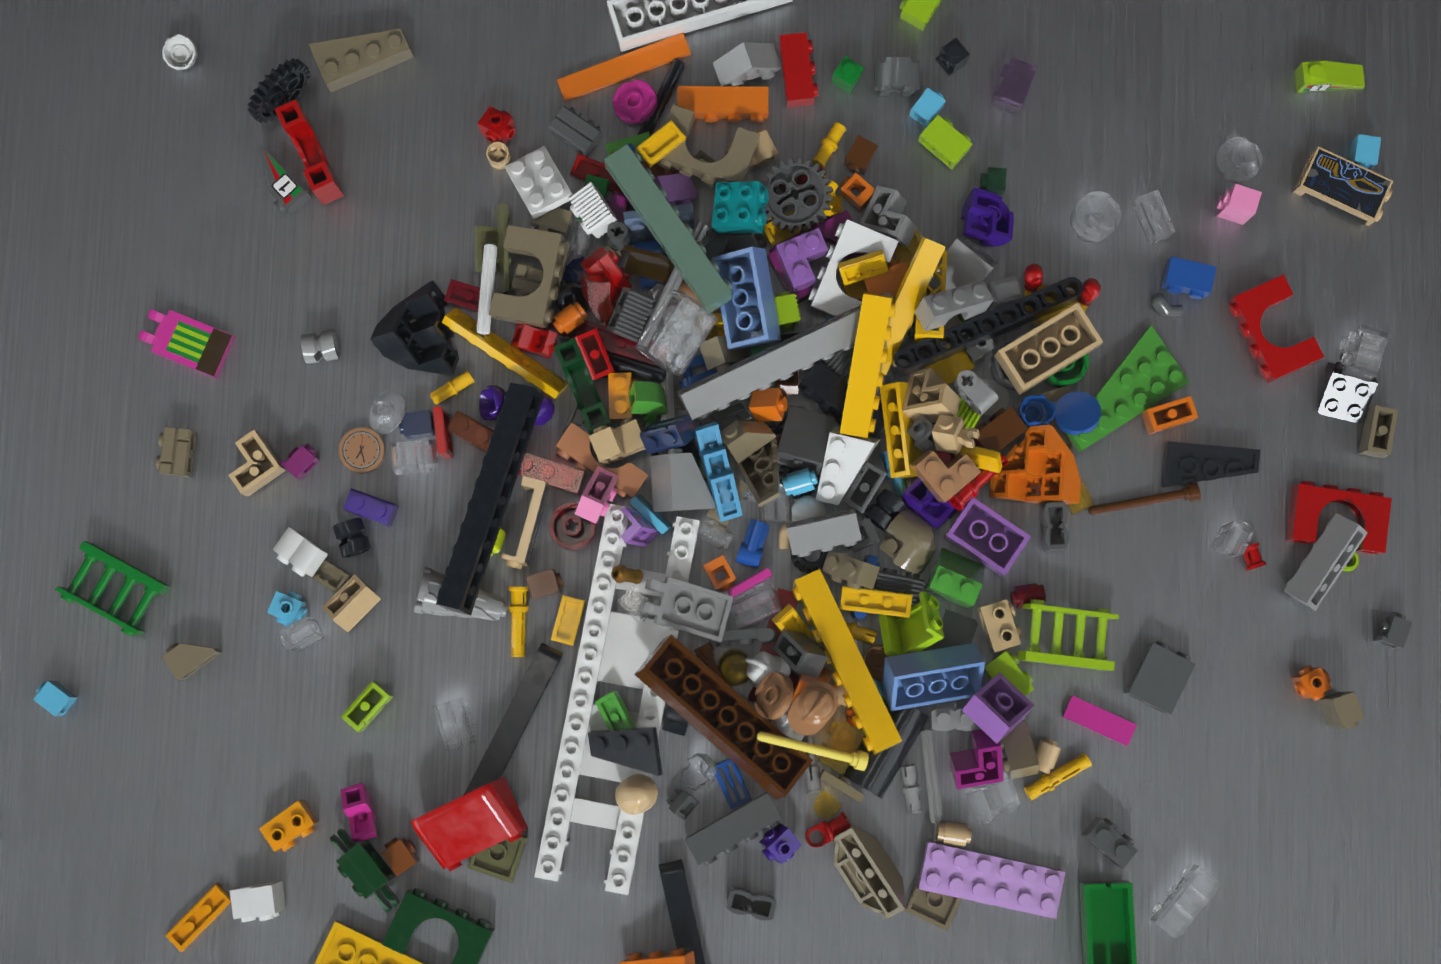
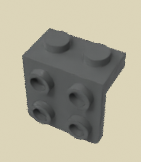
[922,605,978,651]

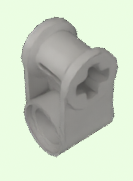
[954,370,998,416]

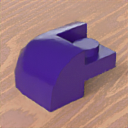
[961,187,1014,247]
[903,477,958,529]

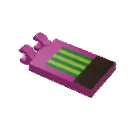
[138,309,235,379]

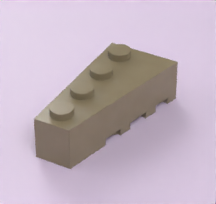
[308,28,414,93]

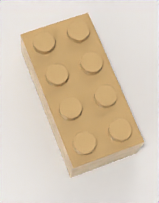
[994,303,1103,395]

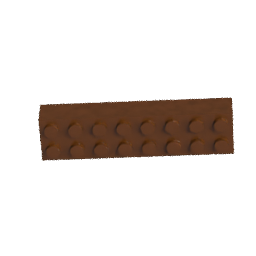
[634,634,813,799]

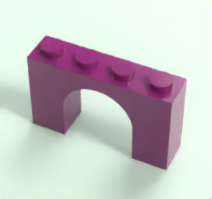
[767,210,864,304]

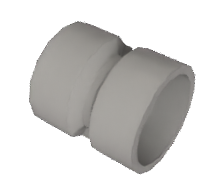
[301,330,340,365]

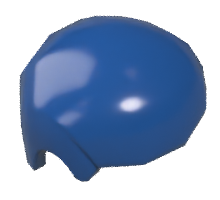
[1018,394,1056,427]

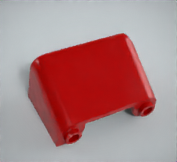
[410,776,528,872]

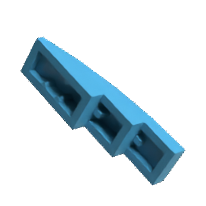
[694,421,743,522]

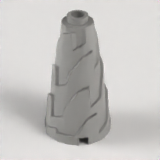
[414,567,508,621]

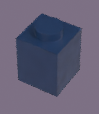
[399,410,435,440]

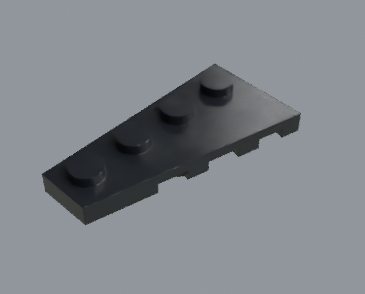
[1162,441,1261,487]

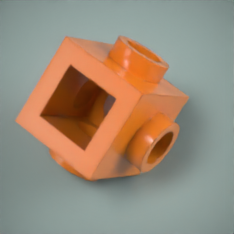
[1292,665,1332,701]

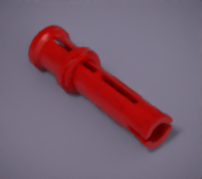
[948,453,1008,511]

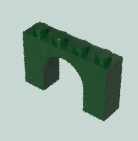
[381,888,495,964]

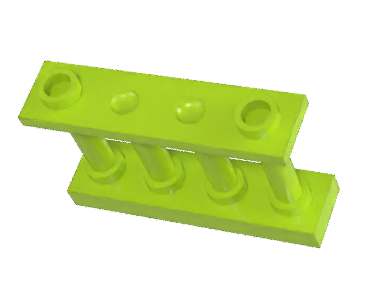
[1017,600,1119,671]

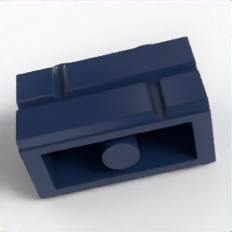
[640,414,696,454]

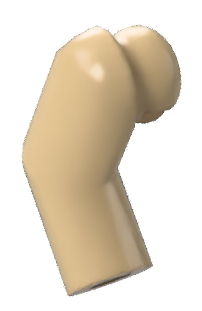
[778,518,793,550]

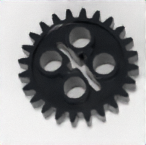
[248,58,310,123]

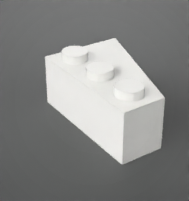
[816,429,880,505]

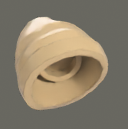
[615,774,658,815]

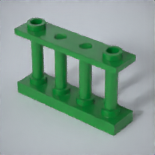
[55,541,171,637]

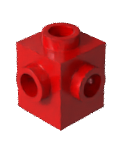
[477,106,516,144]

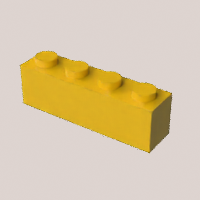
[880,382,923,478]

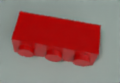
[779,32,818,108]

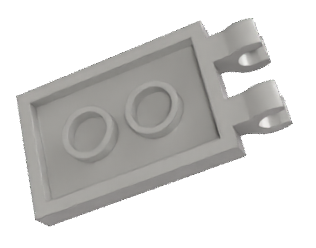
[638,577,733,642]

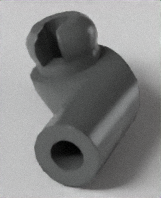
[1151,293,1183,317]

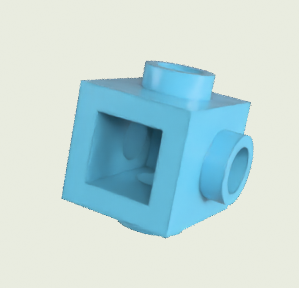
[267,591,307,626]

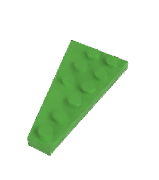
[1066,325,1189,452]

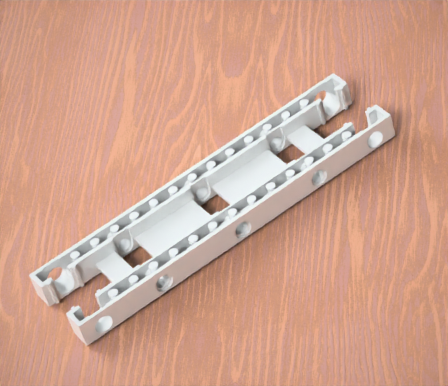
[534,503,700,895]

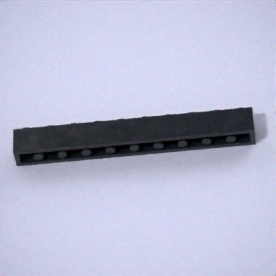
[436,383,544,616]

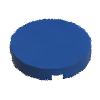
[1054,392,1101,435]

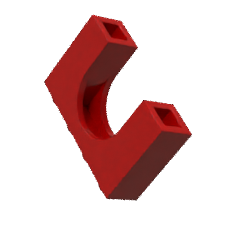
[275,99,344,205]
[1228,274,1324,383]
[1286,481,1392,555]

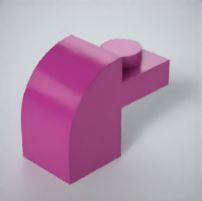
[340,783,377,843]

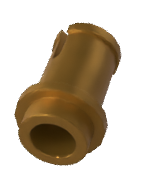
[611,564,643,584]

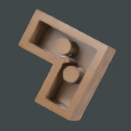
[909,450,981,503]

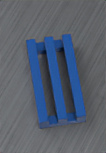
[711,758,752,809]

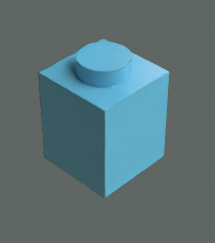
[909,87,946,127]
[1348,134,1381,170]
[33,681,78,717]

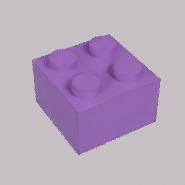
[962,673,1035,744]

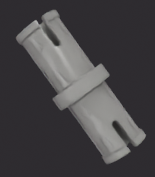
[900,764,923,814]

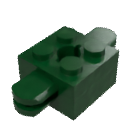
[329,828,400,912]

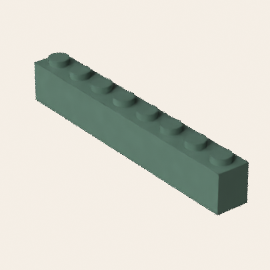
[604,145,733,314]

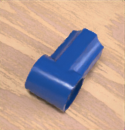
[735,519,770,569]

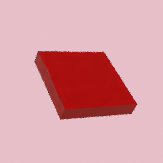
[432,406,454,459]

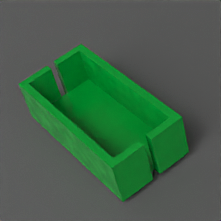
[1079,880,1137,964]

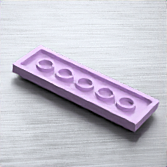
[917,841,1066,919]

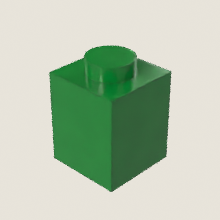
[831,56,864,94]

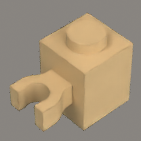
[932,414,980,454]

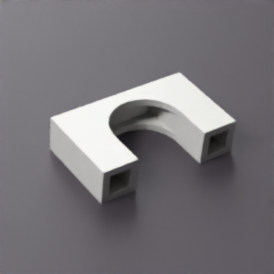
[808,219,898,316]

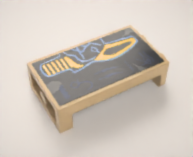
[1293,146,1393,226]
[501,476,550,570]

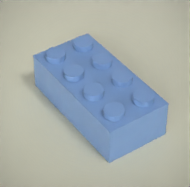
[712,247,782,350]
[882,643,985,711]

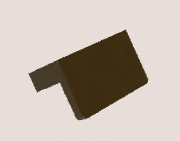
[622,245,673,284]

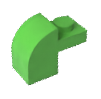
[628,381,668,426]

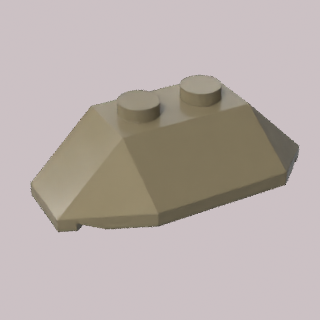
[834,826,907,919]

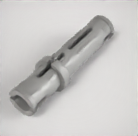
[802,734,821,794]

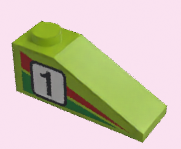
[1294,61,1365,93]

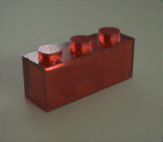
[518,452,587,496]

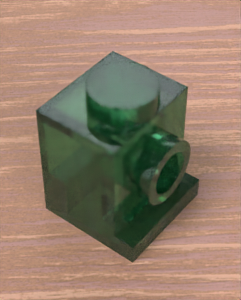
[979,167,1007,197]

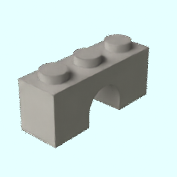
[915,280,994,331]

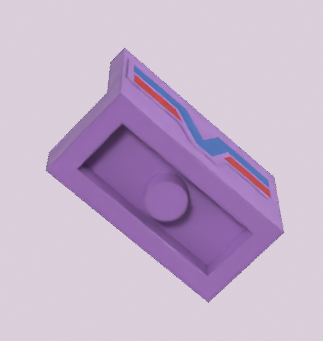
[620,507,660,547]

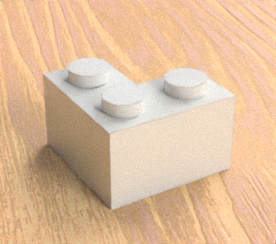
[230,881,286,922]

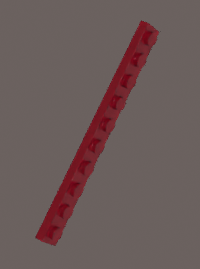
[444,279,669,368]

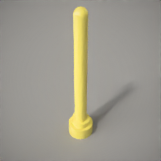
[757,732,869,771]

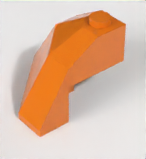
[989,425,1081,504]

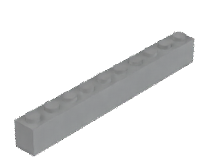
[677,292,894,421]

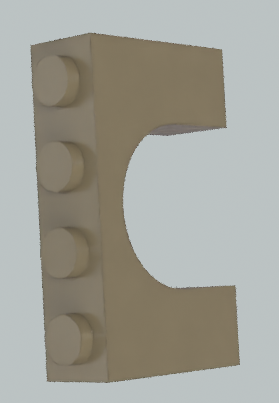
[657,105,760,184]
[489,225,568,329]

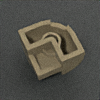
[879,509,937,574]

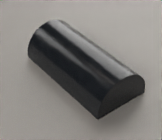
[841,699,929,799]

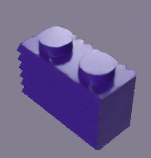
[343,488,399,527]

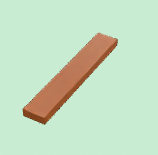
[557,32,691,102]

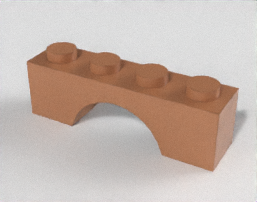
[554,422,648,499]

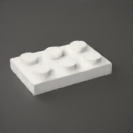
[504,146,572,220]

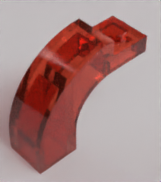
[581,273,651,326]

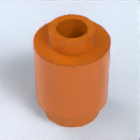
[552,302,588,335]

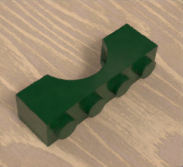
[554,338,612,435]

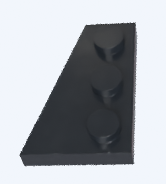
[588,727,663,776]

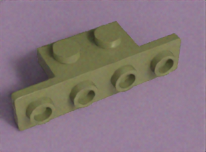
[474,202,512,294]

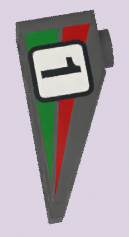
[258,144,312,216]

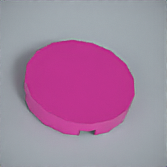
[613,79,657,125]

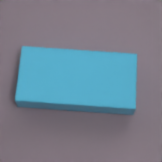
[630,494,673,534]

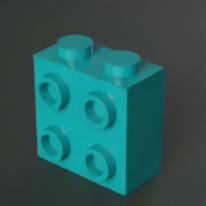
[711,181,769,234]

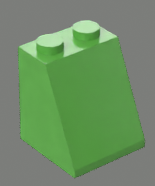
[924,548,985,609]

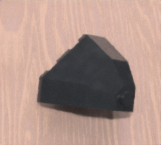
[370,281,459,375]

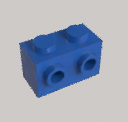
[1161,256,1217,299]

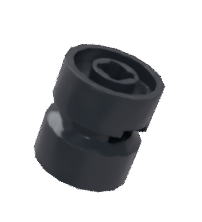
[864,489,907,533]
[333,517,372,558]

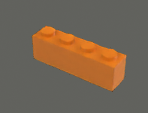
[677,86,768,123]

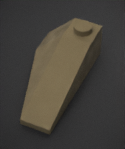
[733,424,781,507]

